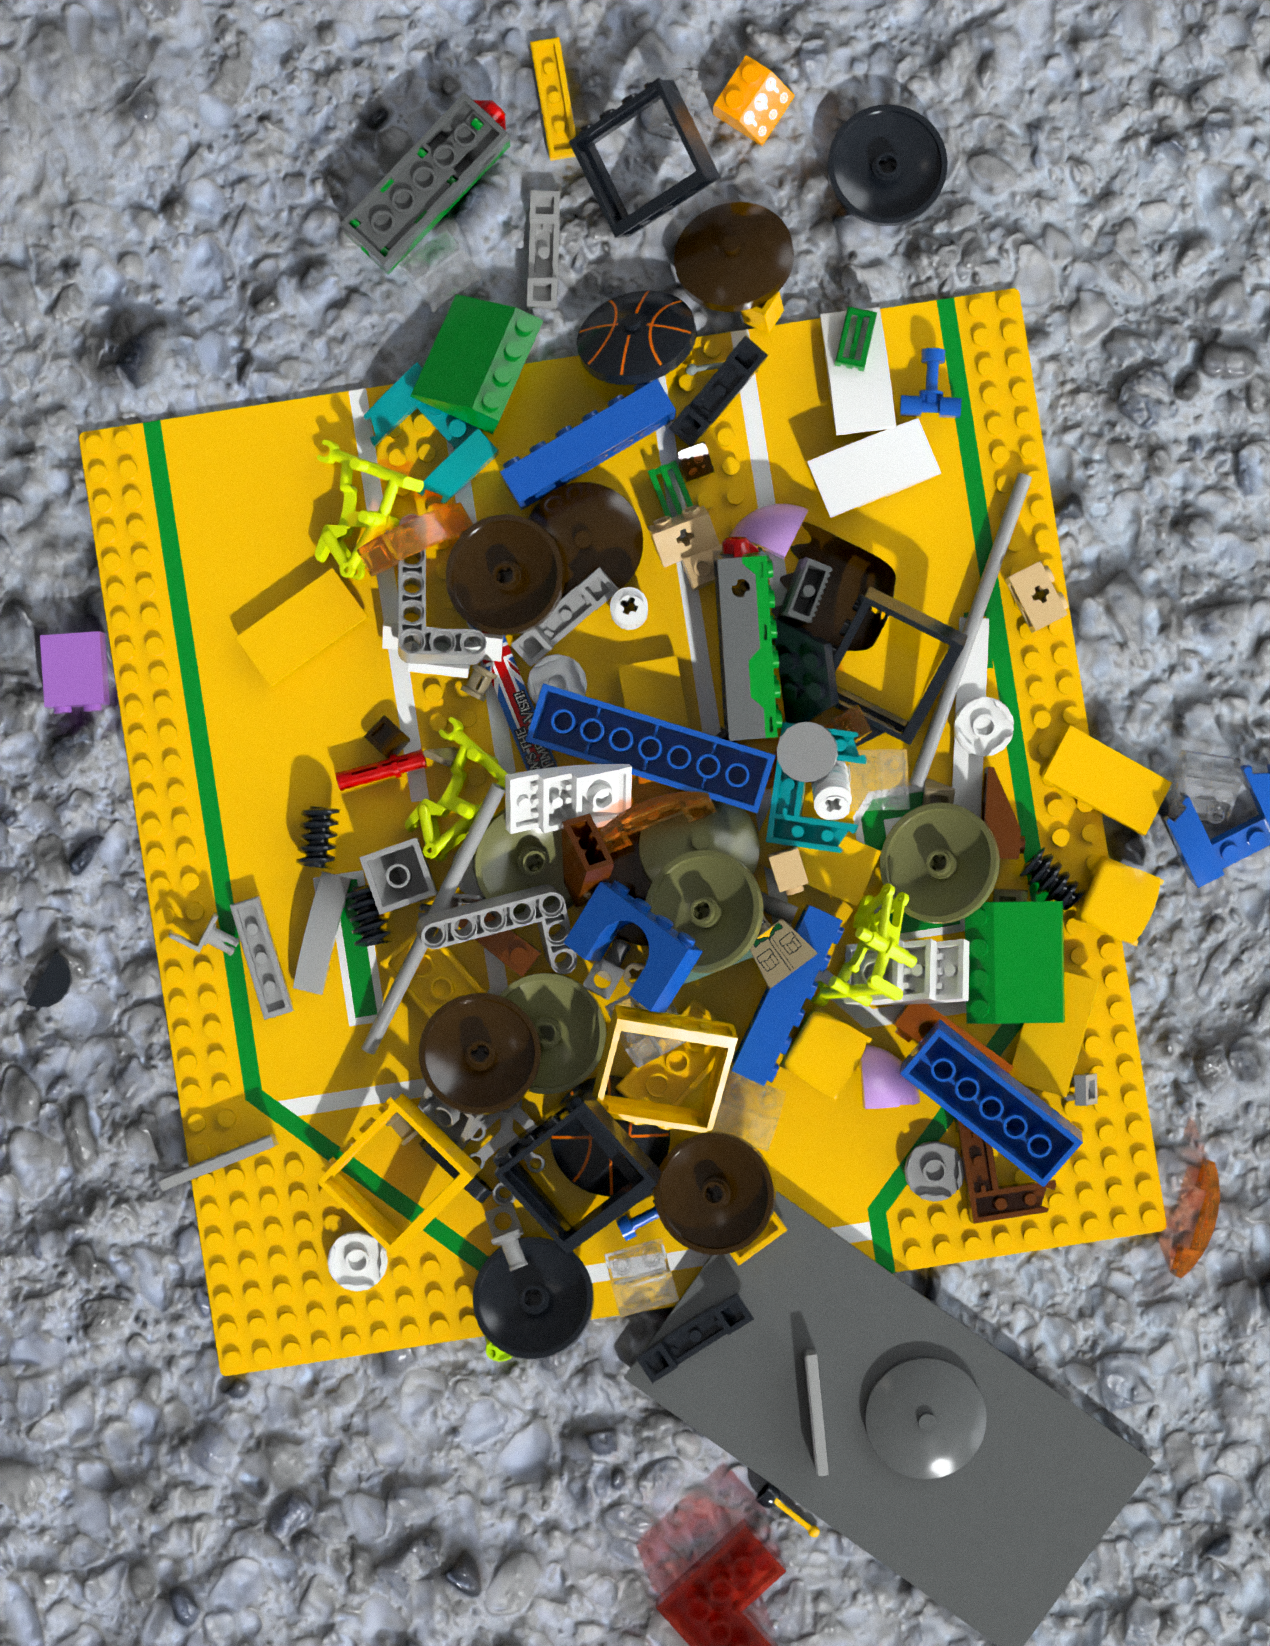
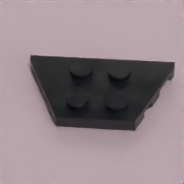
[773,617,839,724]

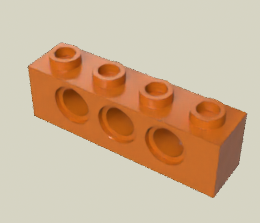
[892,1004,1014,1073]

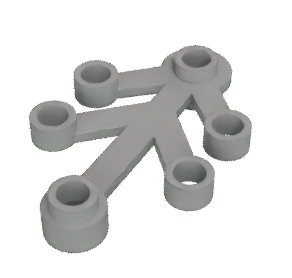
[469,1099,545,1206]

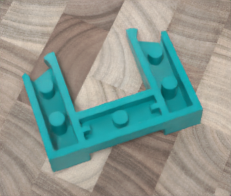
[363,362,500,504]
[766,722,867,853]

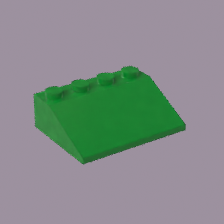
[410,294,543,434]
[965,901,1065,1024]

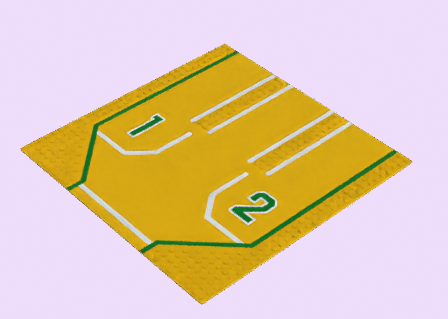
[79,288,1167,1376]

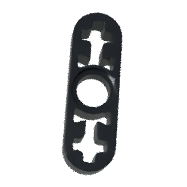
[419,1138,493,1203]

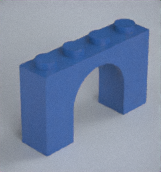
[563,881,703,1013]

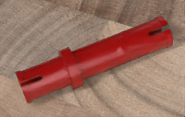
[335,749,427,791]

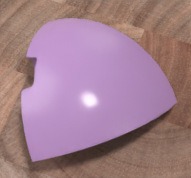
[729,504,808,559]
[858,1045,920,1109]

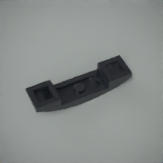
[669,335,769,447]
[636,1293,754,1384]

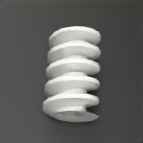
[610,587,648,630]
[811,760,852,820]

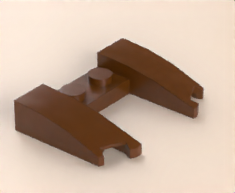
[954,1117,1056,1224]

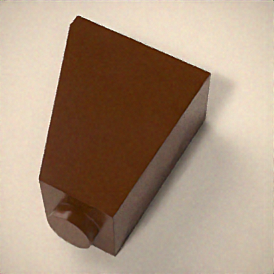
[561,813,614,908]

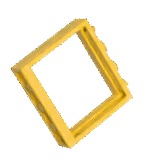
[592,1005,738,1134]
[317,1093,481,1258]

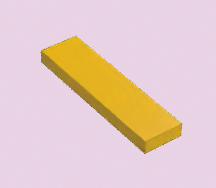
[530,37,576,161]

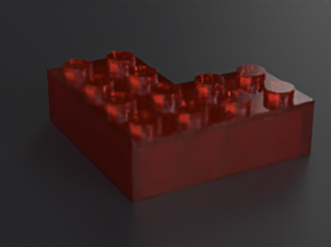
[656,1518,786,1646]

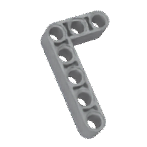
[398,514,487,665]
[416,884,577,974]

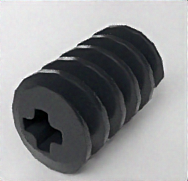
[296,806,340,869]
[1019,847,1086,911]
[345,885,392,947]

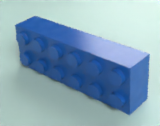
[500,379,676,511]
[730,904,845,1086]
[900,1019,1083,1187]

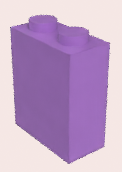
[40,631,110,714]

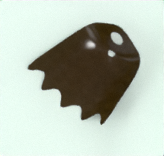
[771,522,896,651]

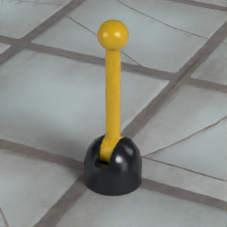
[755,1482,820,1537]

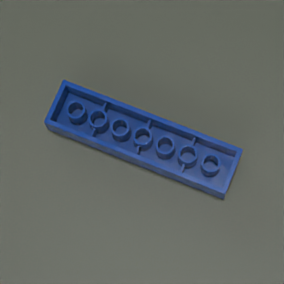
[525,683,776,813]

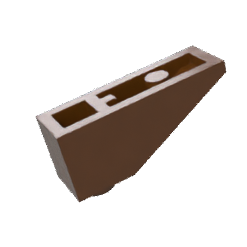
[981,767,1025,860]
[459,904,542,977]

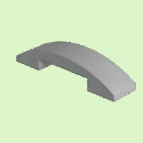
[527,190,560,309]
[511,567,620,667]
[293,871,352,995]

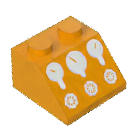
[713,55,795,146]

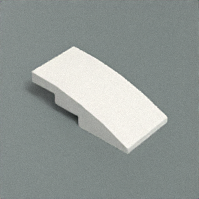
[820,307,896,436]
[807,418,941,518]
[505,764,632,834]
[844,939,969,1005]

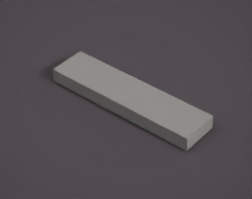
[230,896,294,1020]
[158,1133,279,1191]
[803,1348,829,1476]

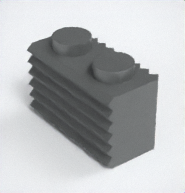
[778,557,832,625]

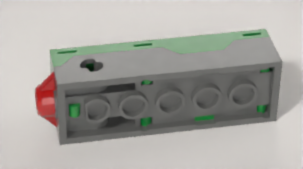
[340,92,511,275]
[713,537,782,741]

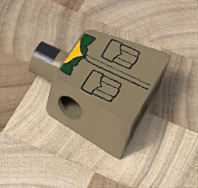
[750,915,818,989]

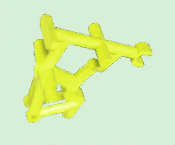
[315,440,424,580]
[405,717,508,861]
[810,883,917,1007]

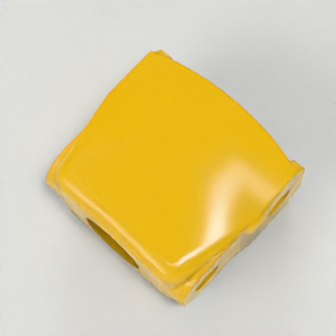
[1074,856,1164,946]
[779,1006,872,1100]

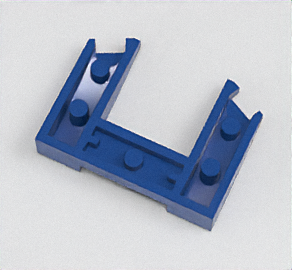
[1164,764,1270,888]

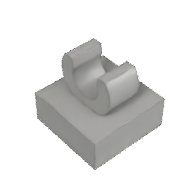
[1064,1073,1098,1106]

